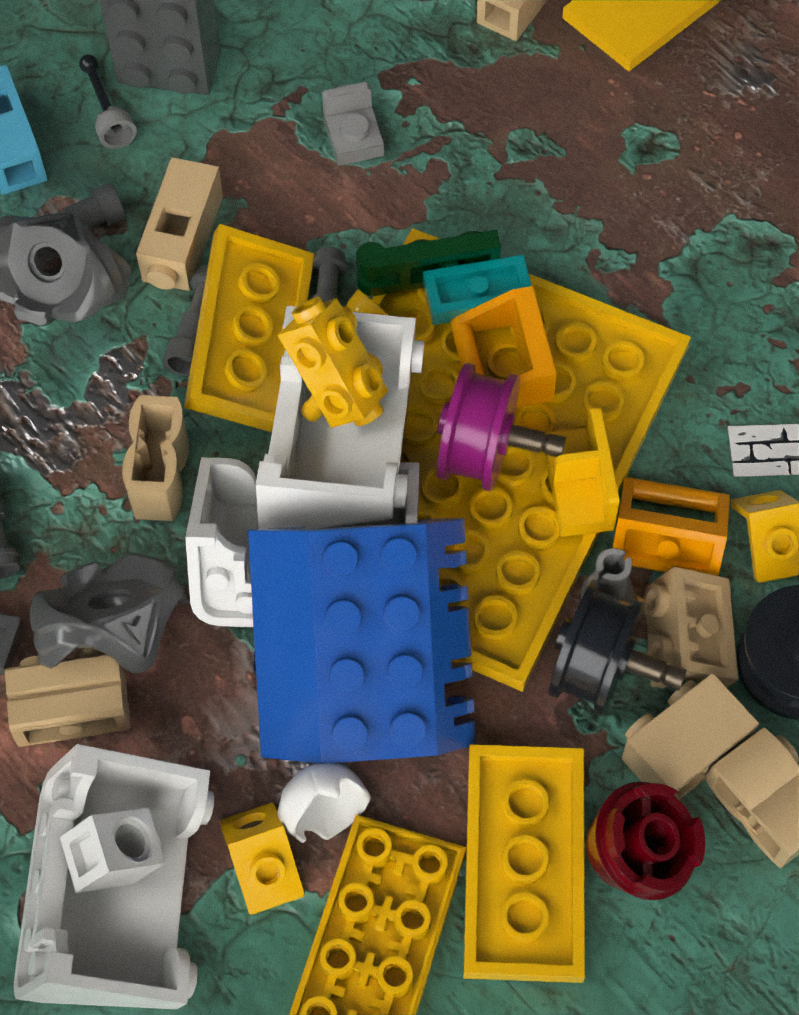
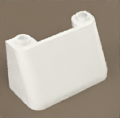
[256,306,425,529]
[185,457,419,627]
[14,744,214,1009]

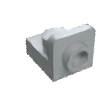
[322,82,384,166]

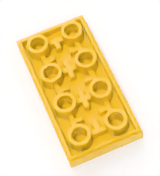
[562,0,722,71]
[289,814,466,1015]

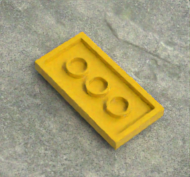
[184,224,314,433]
[463,744,585,983]

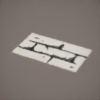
[728,424,799,477]

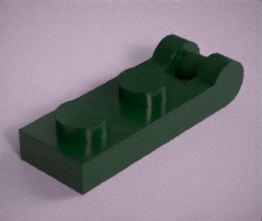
[356,230,501,296]

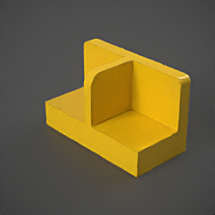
[545,407,620,537]

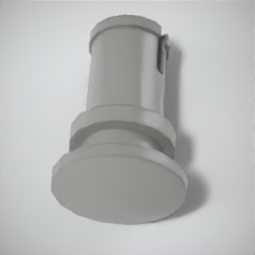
[580,548,635,603]

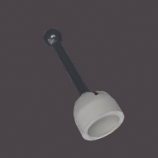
[79,54,137,149]

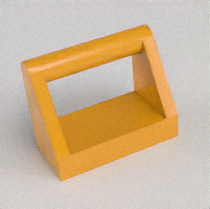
[450,286,557,408]
[612,477,730,576]

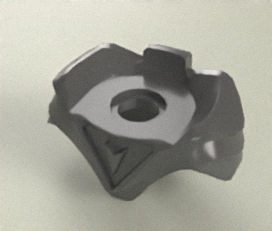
[0,213,131,326]
[30,552,190,673]

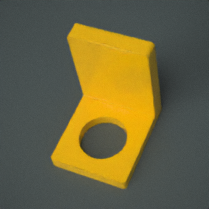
[730,490,799,583]
[219,803,305,915]

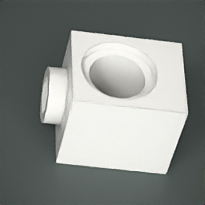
[60,808,166,893]

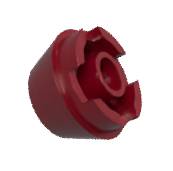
[586,782,706,900]

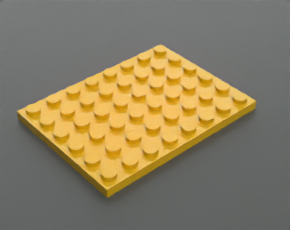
[372,228,691,692]

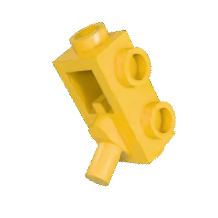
[278,297,389,428]

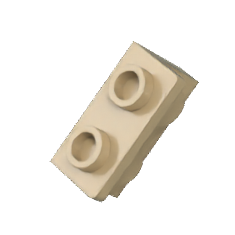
[643,567,738,689]

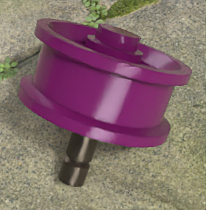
[437,362,566,492]

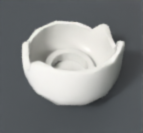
[277,763,371,843]

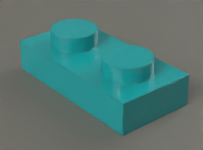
[423,255,532,325]

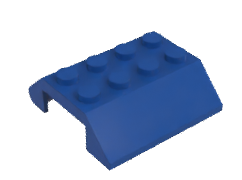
[248,518,476,764]

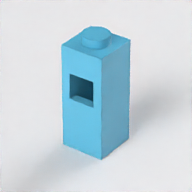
[0,64,48,195]

